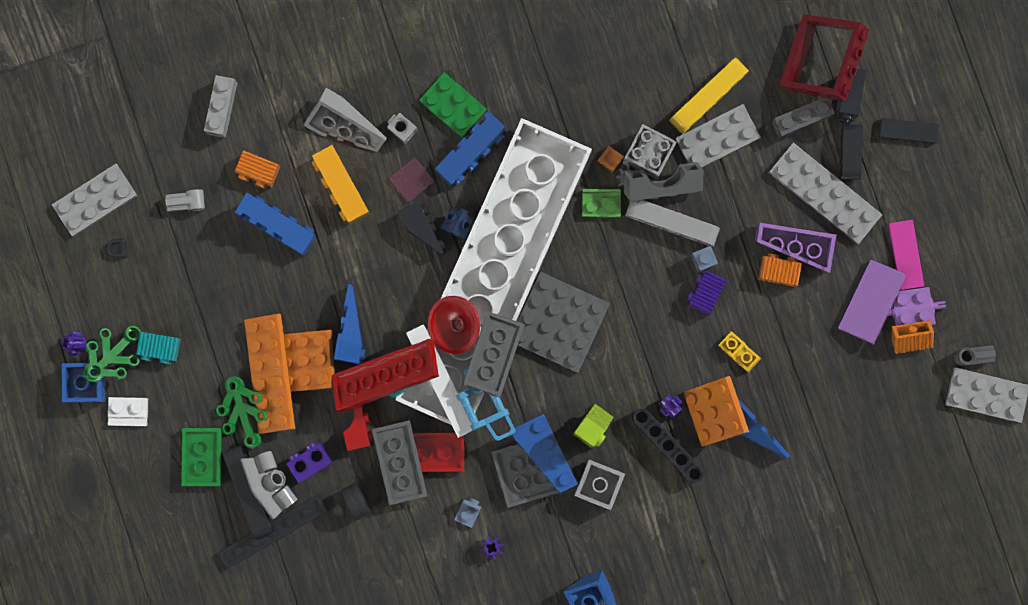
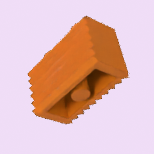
[235,151,280,189]
[758,253,802,287]
[891,320,934,354]

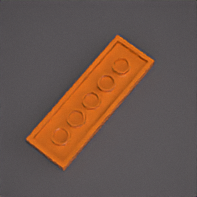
[244,314,295,434]

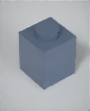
[691,246,718,273]

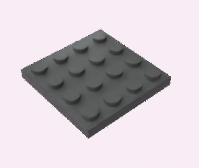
[517,272,610,373]

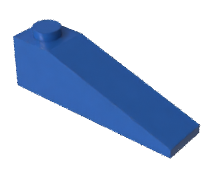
[334,284,366,365]
[738,399,790,458]
[564,570,617,605]

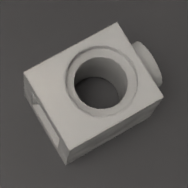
[387,113,418,145]

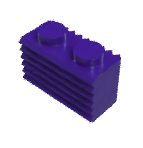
[687,271,727,316]

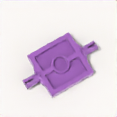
[887,287,946,326]

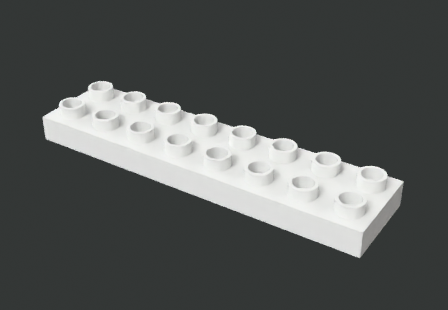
[396,118,592,425]

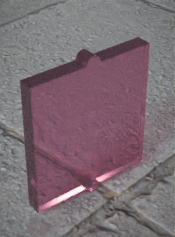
[389,157,434,202]

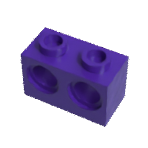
[287,442,333,483]

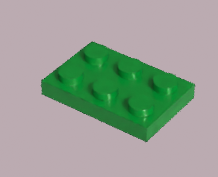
[419,72,487,138]
[182,428,222,486]

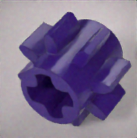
[62,332,86,355]
[659,394,682,418]
[480,536,503,560]

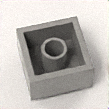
[574,460,625,510]

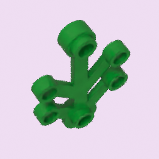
[84,326,141,382]
[216,376,268,448]

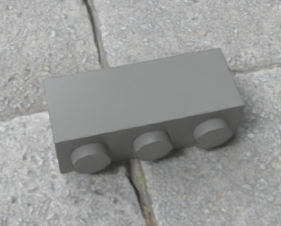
[204,75,237,138]

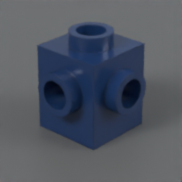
[441,208,475,240]

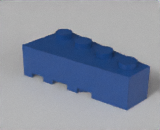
[435,111,505,187]
[235,193,316,256]
[508,414,578,493]

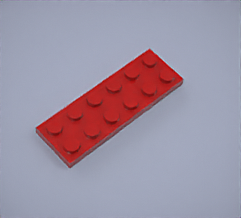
[332,339,439,413]

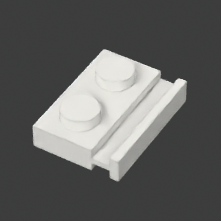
[108,397,148,426]

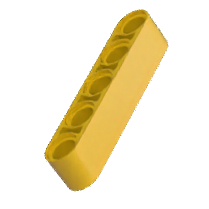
[669,58,749,135]

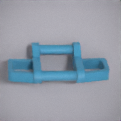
[456,369,515,441]

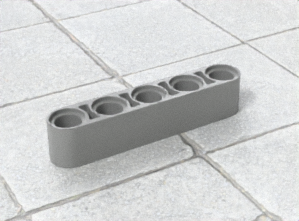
[626,200,720,247]

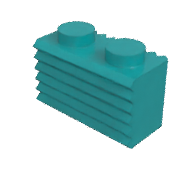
[136,332,181,365]

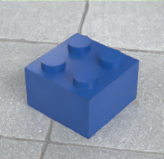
[62,363,105,403]

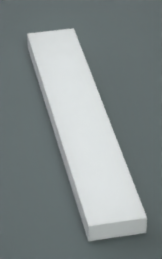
[406,324,472,438]

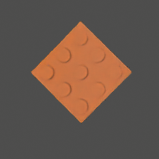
[283,330,334,392]
[683,376,749,447]

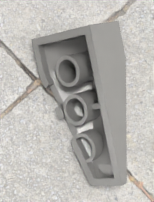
[304,88,386,152]

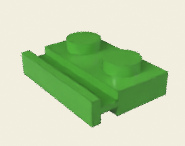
[582,189,621,218]

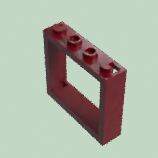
[779,14,870,101]

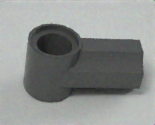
[954,345,996,366]

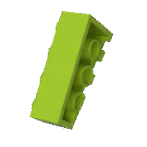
[573,404,613,448]

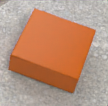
[597,146,624,173]

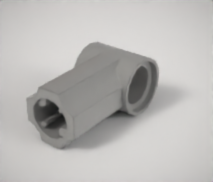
[165,189,205,212]

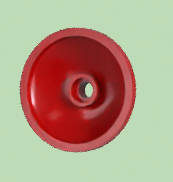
[428,295,480,354]

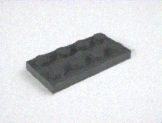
[462,311,524,398]
[372,420,428,505]

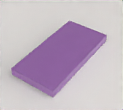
[838,260,907,344]

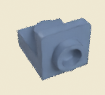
[455,497,481,528]

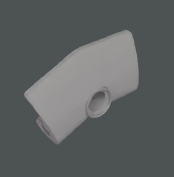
[241,451,297,519]

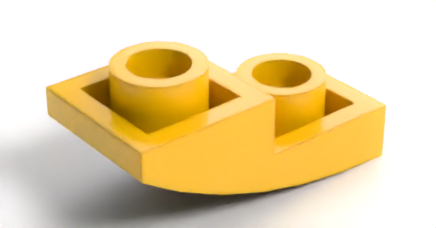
[718,331,761,373]

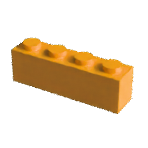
[311,145,370,224]

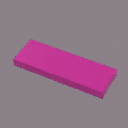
[888,220,924,290]

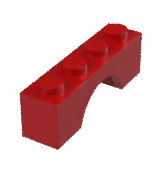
[343,405,374,451]

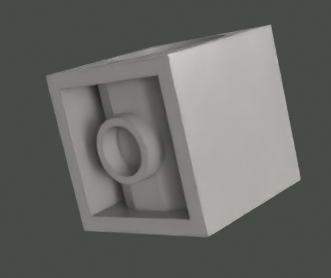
[623,124,677,181]

